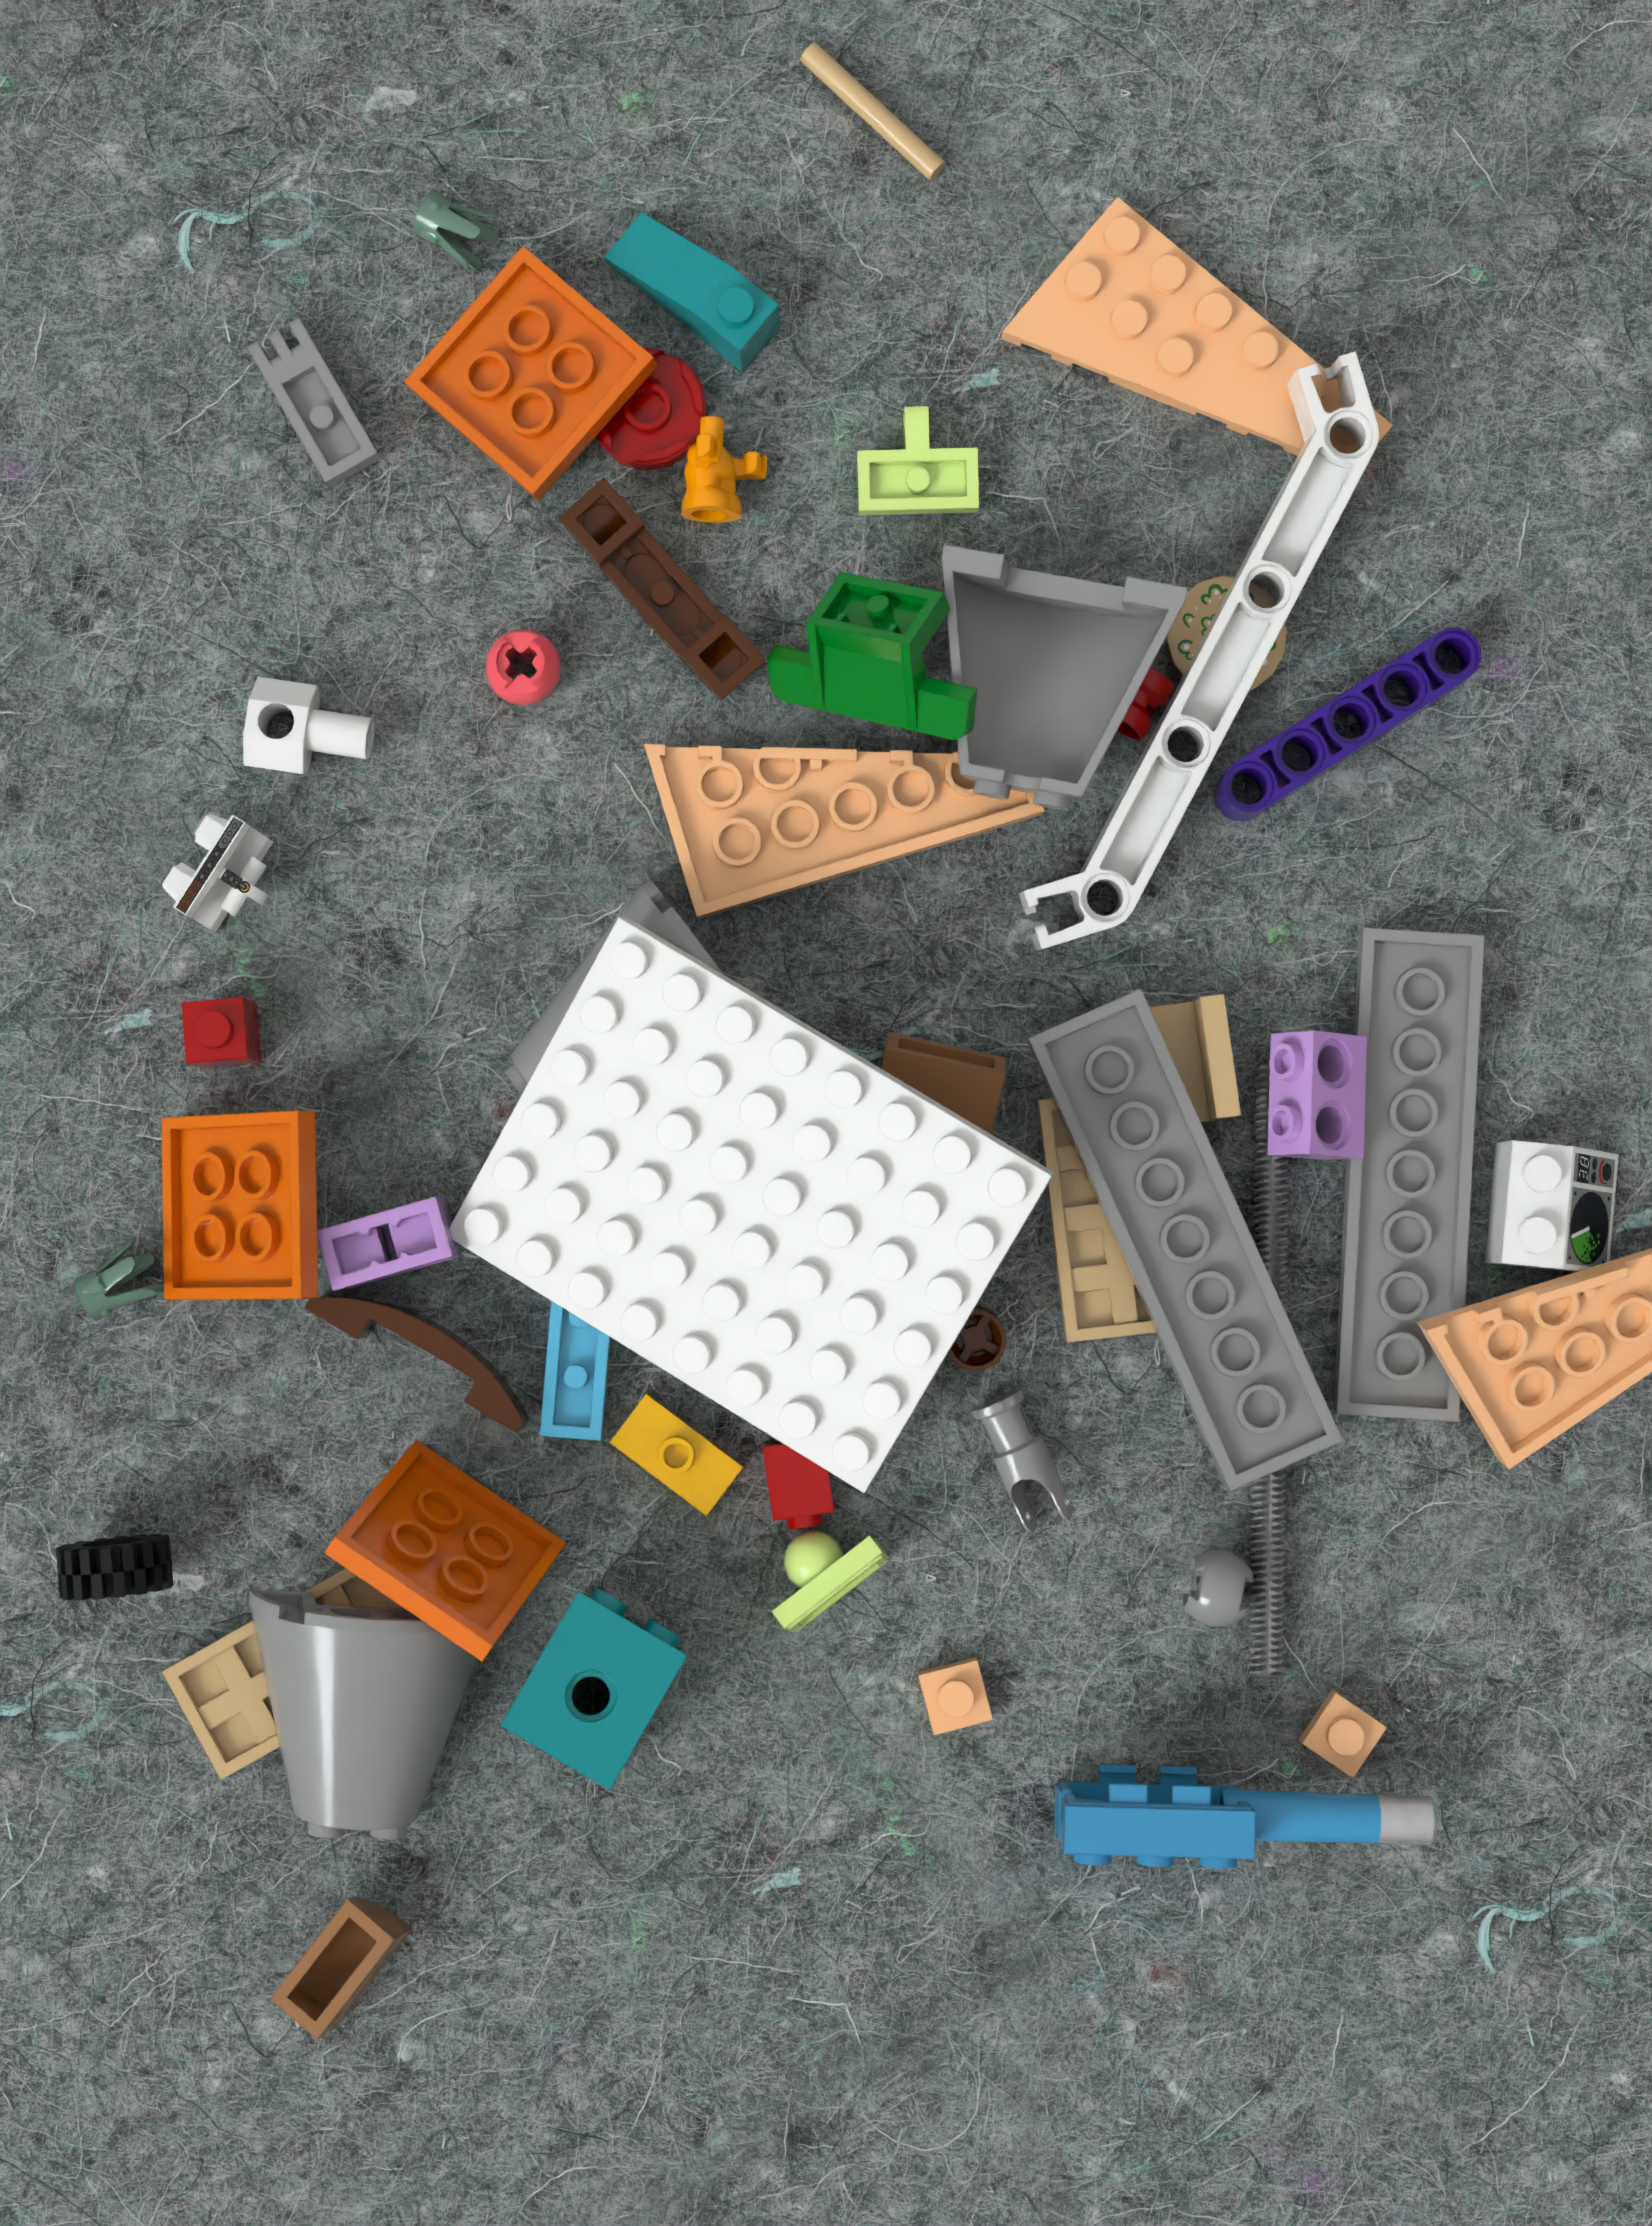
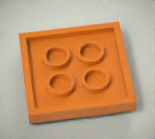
[404,246,658,501]
[161,1110,318,1300]
[325,1440,566,1662]

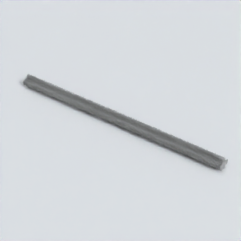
[1249,1065,1288,1677]

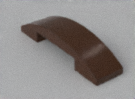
[559,477,766,701]
[304,1296,529,1433]

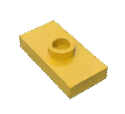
[609,1393,744,1516]

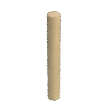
[800,42,946,181]

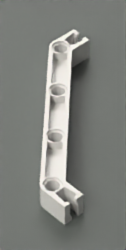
[1019,351,1379,951]

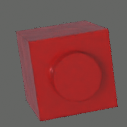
[181,997,261,1068]
[762,1441,834,1529]

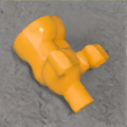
[681,416,767,523]

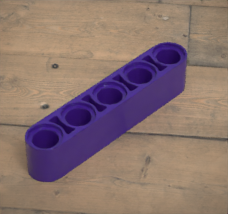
[1215,628,1481,821]

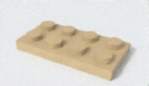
[1037,1098,1156,1343]
[162,1568,402,1780]

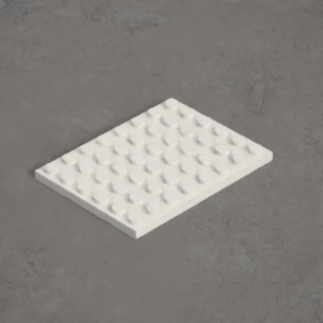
[449,916,1055,1493]

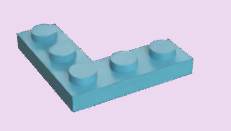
[540,1301,611,1441]

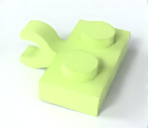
[857,406,979,516]

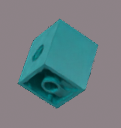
[500,1587,688,1790]

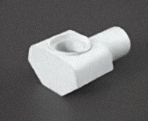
[243,677,375,774]

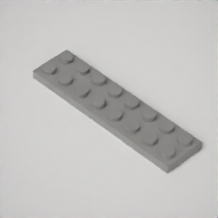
[1333,927,1485,1422]
[1027,989,1343,1491]

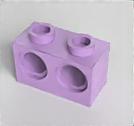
[1267,1030,1367,1160]
[317,1196,462,1291]

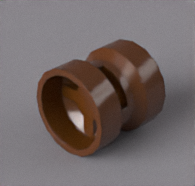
[948,1305,1006,1371]

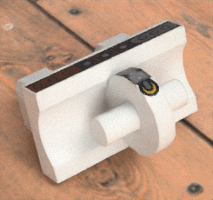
[162,814,273,933]

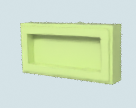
[772,1530,889,1632]

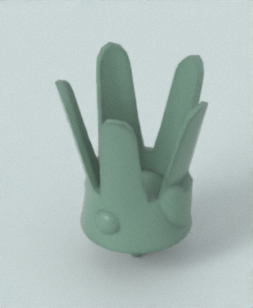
[410,191,500,271]
[71,1237,164,1320]

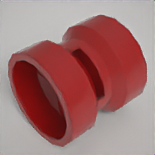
[1117,667,1176,741]

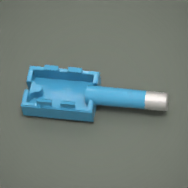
[1054,1764,1437,1869]

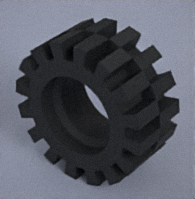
[56,1534,174,1600]

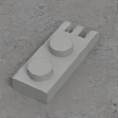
[247,317,381,489]

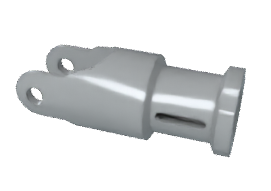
[971,1389,1072,1533]

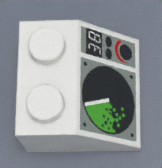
[1485,1140,1619,1272]

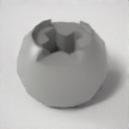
[1183,1549,1253,1627]

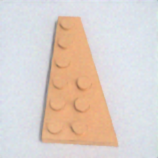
[1001,197,1393,456]
[644,744,1045,919]
[1417,1248,1652,1469]

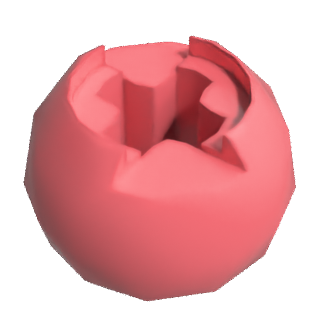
[485,629,562,705]

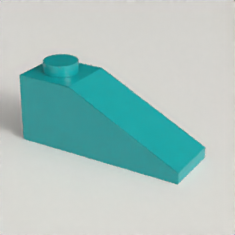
[604,212,780,373]

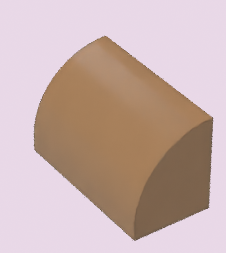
[881,1032,1006,1135]
[270,1897,413,2039]

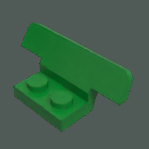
[767,572,977,740]

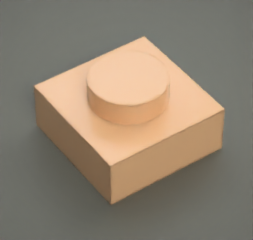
[918,1657,993,1735]
[1298,1689,1387,1778]

